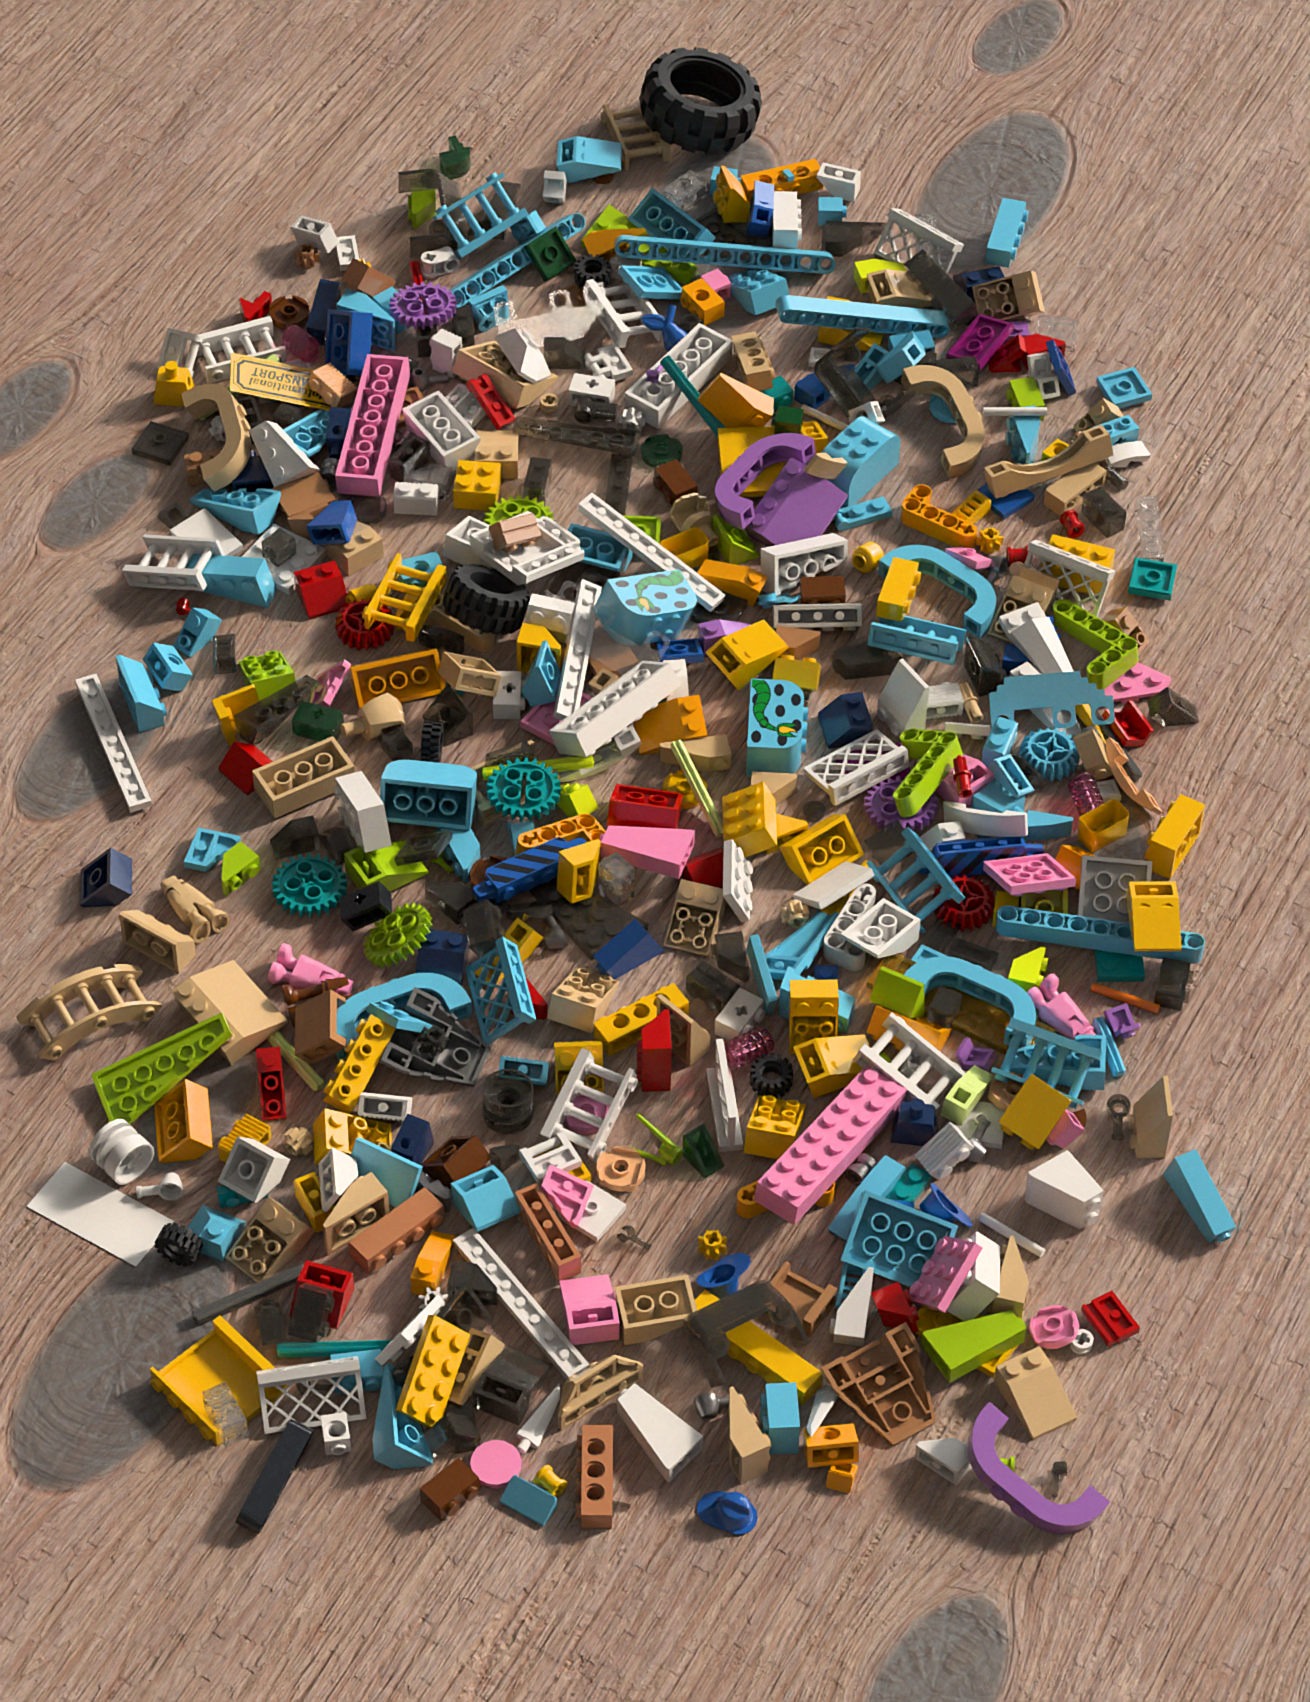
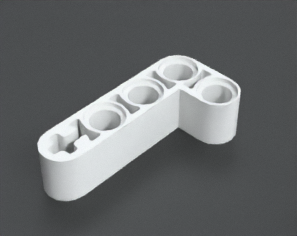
[823,883,876,971]

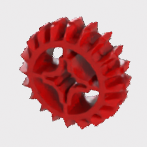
[335,598,395,651]
[932,874,995,932]

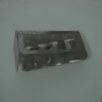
[213,634,237,674]
[485,740,534,767]

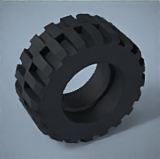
[442,564,530,635]

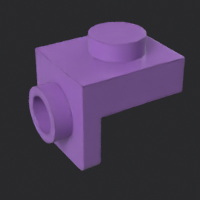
[1103,1003,1141,1040]
[955,1038,997,1072]

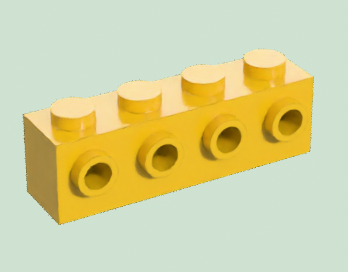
[322,1014,396,1114]

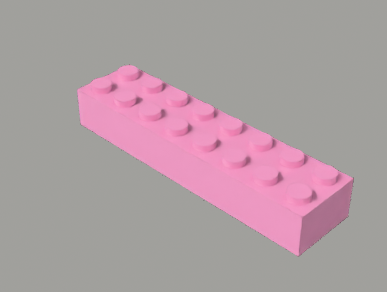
[335,354,410,497]
[754,1065,907,1225]

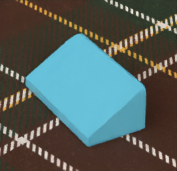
[500,1475,557,1526]

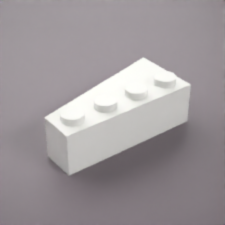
[772,191,802,264]

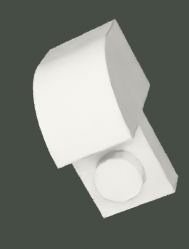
[1027,351,1060,400]

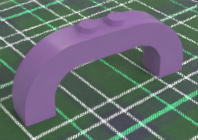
[715,433,816,530]
[967,1402,1110,1534]

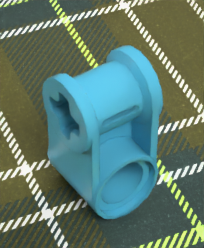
[469,296,510,332]

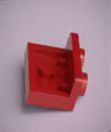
[1101,700,1153,747]

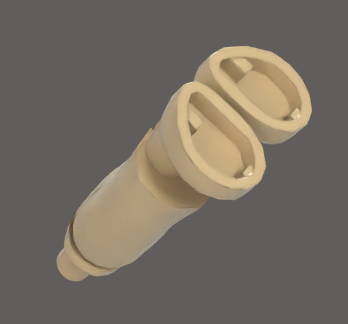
[160,876,230,943]

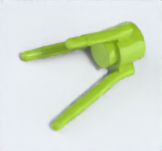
[631,1114,684,1167]

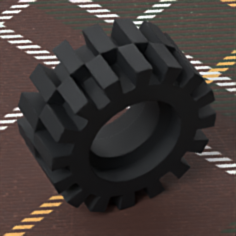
[574,254,611,290]
[420,721,444,763]
[750,1053,793,1099]
[154,1223,203,1267]

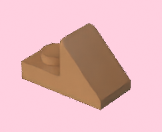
[287,502,329,538]

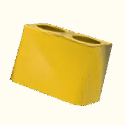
[660,527,709,569]
[1078,800,1129,853]

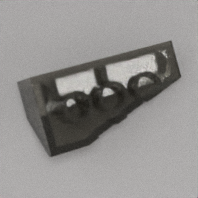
[465,181,521,240]
[233,675,319,745]

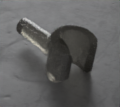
[617,1225,652,1251]
[296,1381,333,1395]
[1051,1461,1067,1497]

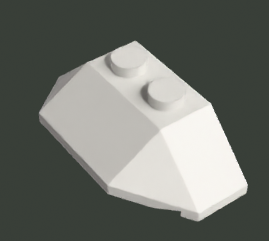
[495,328,551,384]

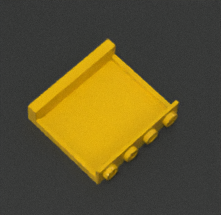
[717,426,787,497]
[150,1316,287,1446]

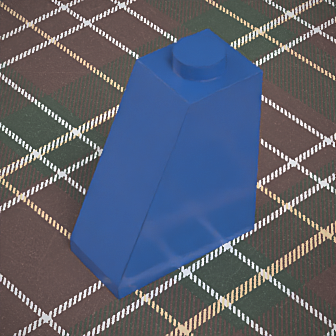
[306,500,357,545]
[593,919,664,980]

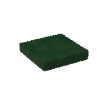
[523,226,577,282]

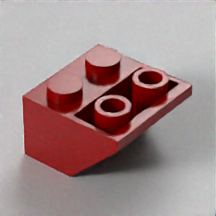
[290,1260,354,1330]

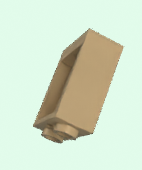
[438,652,502,697]

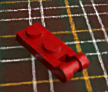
[466,374,516,430]

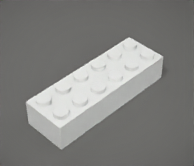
[625,323,733,429]
[549,661,680,758]

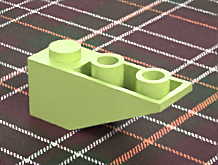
[940,1065,995,1126]

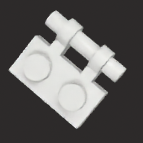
[584,343,633,381]

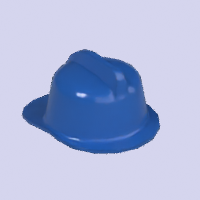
[919,1183,973,1227]
[697,1253,751,1299]
[697,1491,758,1535]

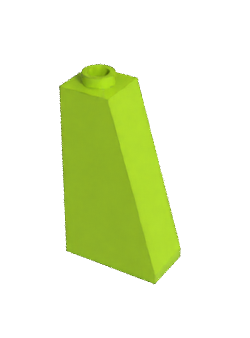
[921,1310,1026,1383]

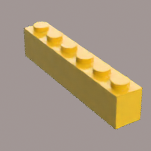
[688,1289,823,1406]

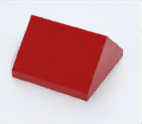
[218,741,273,796]
[682,848,724,889]

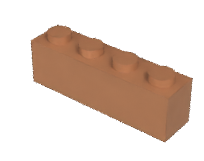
[349,1187,445,1274]

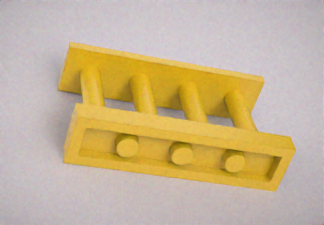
[362,553,447,642]

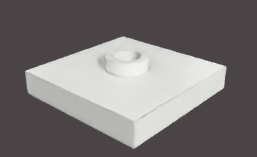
[956,1101,1005,1149]
[558,1181,626,1242]

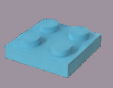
[1096,367,1152,409]

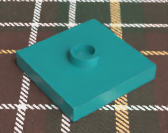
[1128,557,1178,601]

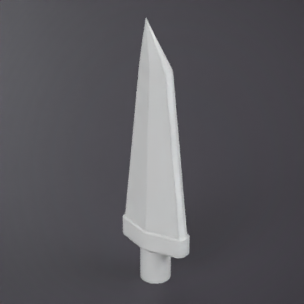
[516,1383,560,1454]
[806,1383,839,1437]

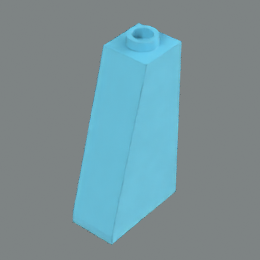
[1163,1149,1236,1243]

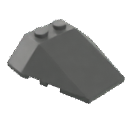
[379,987,491,1087]

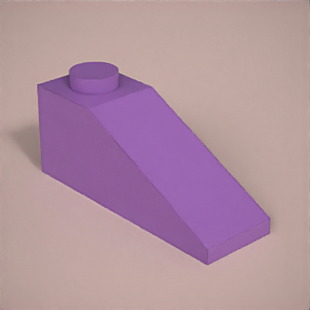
[698,619,752,657]

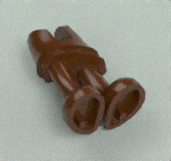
[281,977,353,1029]

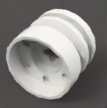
[88,1119,154,1185]

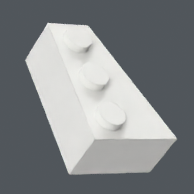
[249,421,320,487]

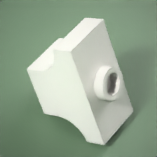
[543,170,568,204]

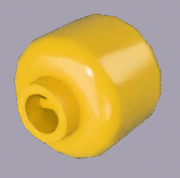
[852,542,884,573]

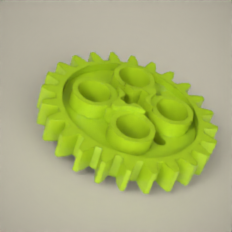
[484,494,554,526]
[363,902,432,968]

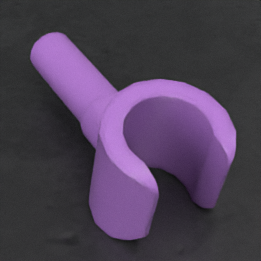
[646,364,663,383]

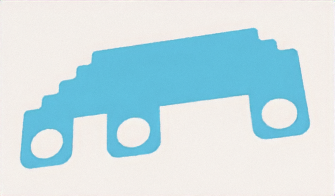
[989,671,1115,729]

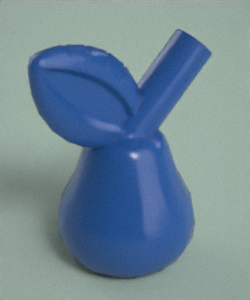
[641,305,688,352]

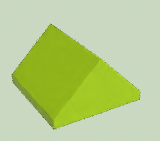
[712,514,760,565]
[869,966,925,1018]

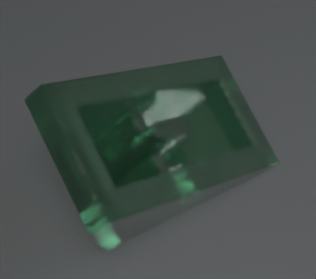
[683,1123,725,1178]

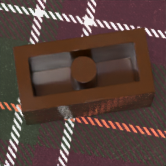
[653,459,698,506]
[800,576,846,604]
[420,1457,480,1521]

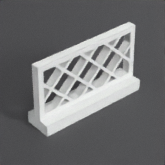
[874,208,964,289]
[1024,540,1115,617]
[803,729,909,806]
[706,1039,743,1152]
[256,1356,367,1434]

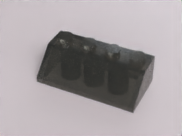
[904,249,978,327]

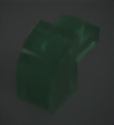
[439,135,471,181]

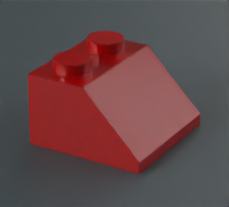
[293,560,348,620]

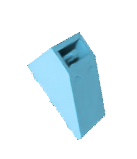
[556,136,622,183]
[728,268,789,315]
[336,289,396,352]
[1005,405,1041,464]

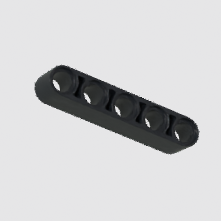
[235,1419,314,1534]

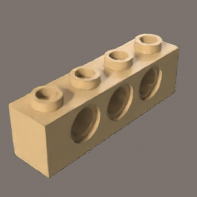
[731,331,775,391]

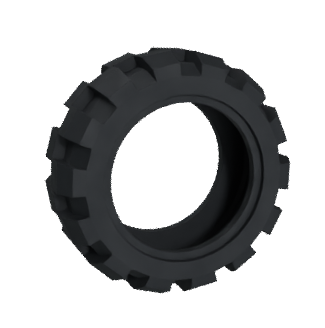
[639,47,762,155]

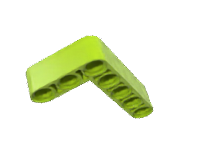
[1053,599,1138,690]
[893,728,963,817]

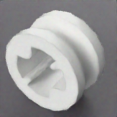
[1070,1329,1094,1355]

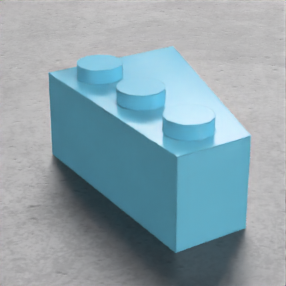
[779,966,856,1033]

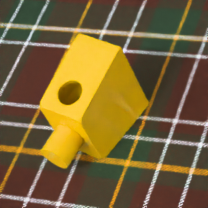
[153,361,195,407]

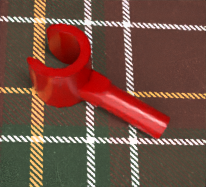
[176,598,191,615]

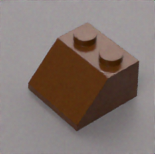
[421,1135,492,1189]

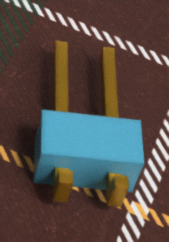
[780,167,805,182]

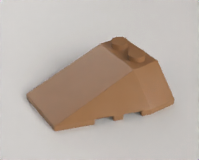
[820,1322,936,1446]

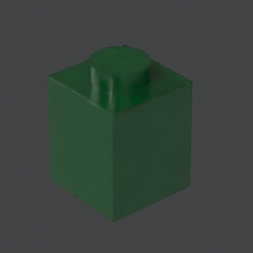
[771,405,804,435]

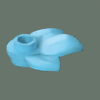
[757,592,801,609]

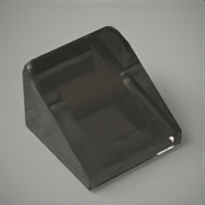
[157,501,188,529]
[489,1144,520,1173]

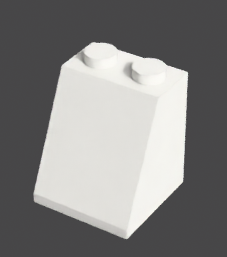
[1024,1150,1104,1230]

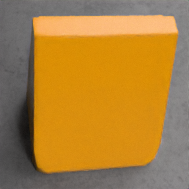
[826,1463,858,1493]

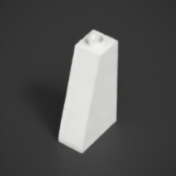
[617,1383,703,1482]

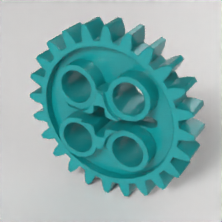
[487,757,561,822]
[272,853,347,918]

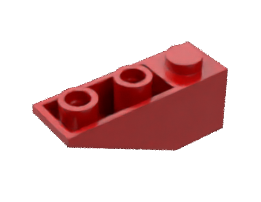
[256,1046,287,1121]

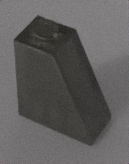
[832,634,902,680]

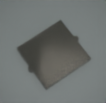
[864,819,915,865]

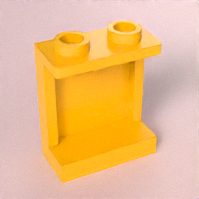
[998,1074,1072,1150]

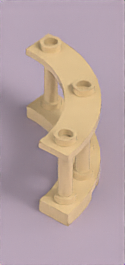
[16,964,163,1061]

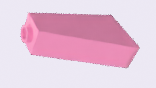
[599,826,695,879]

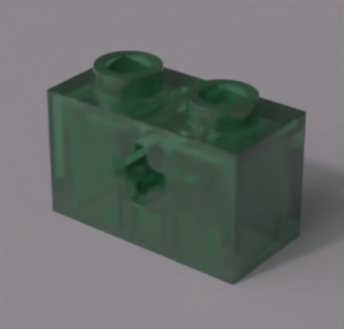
[292,701,344,742]

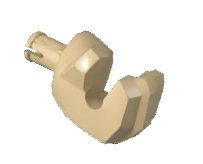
[670,493,719,547]
[340,693,405,741]

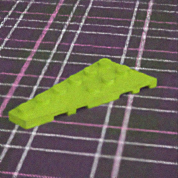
[581,204,698,284]
[91,1012,232,1124]

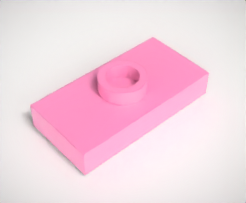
[945,546,991,570]

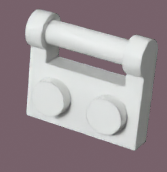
[156,328,203,377]
[518,1131,582,1185]

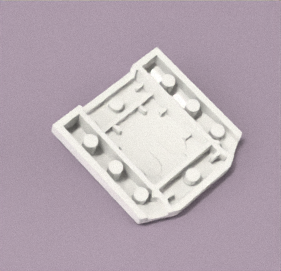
[469,511,585,585]

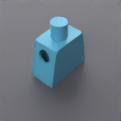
[972,778,1026,813]

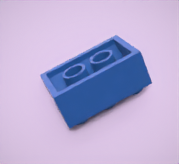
[324,309,373,376]

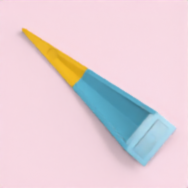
[765,860,869,980]

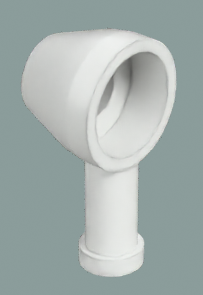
[136,1172,183,1201]

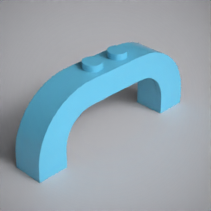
[878,545,996,639]
[904,956,1036,1048]
[336,973,472,1060]

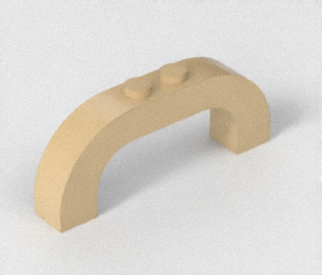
[901,365,985,478]
[181,384,252,492]

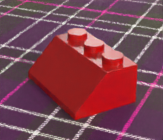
[607,784,683,829]
[636,1009,672,1092]

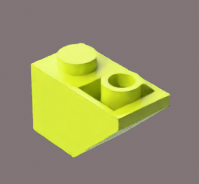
[556,782,599,818]
[1008,947,1049,992]

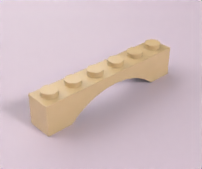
[984,424,1113,499]

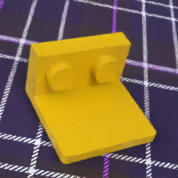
[212,684,263,746]

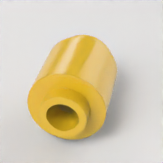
[346,584,377,604]

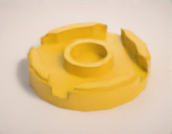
[662,770,707,809]

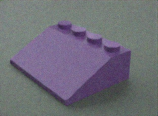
[745,457,848,547]

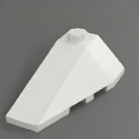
[1009,662,1082,736]

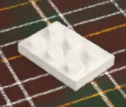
[723,839,753,922]
[375,1295,445,1366]

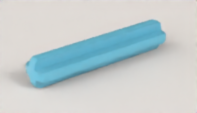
[1093,1016,1126,1078]

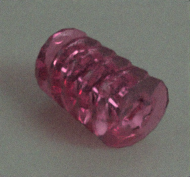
[281,325,319,363]
[1068,773,1104,817]
[724,1027,774,1070]

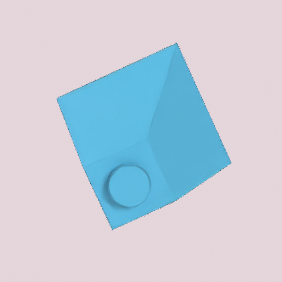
[522,640,561,707]
[187,1204,246,1262]

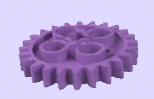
[389,282,457,330]
[864,776,938,835]

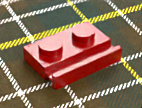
[1081,1290,1140,1347]

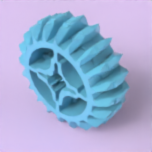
[1019,726,1080,782]

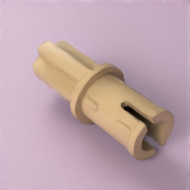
[958,682,984,724]

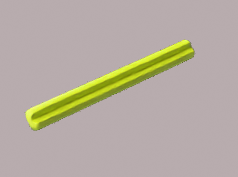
[482,756,594,781]

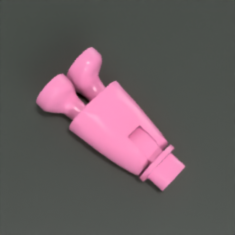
[267,943,354,995]
[1027,974,1096,1040]

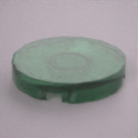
[641,434,683,468]

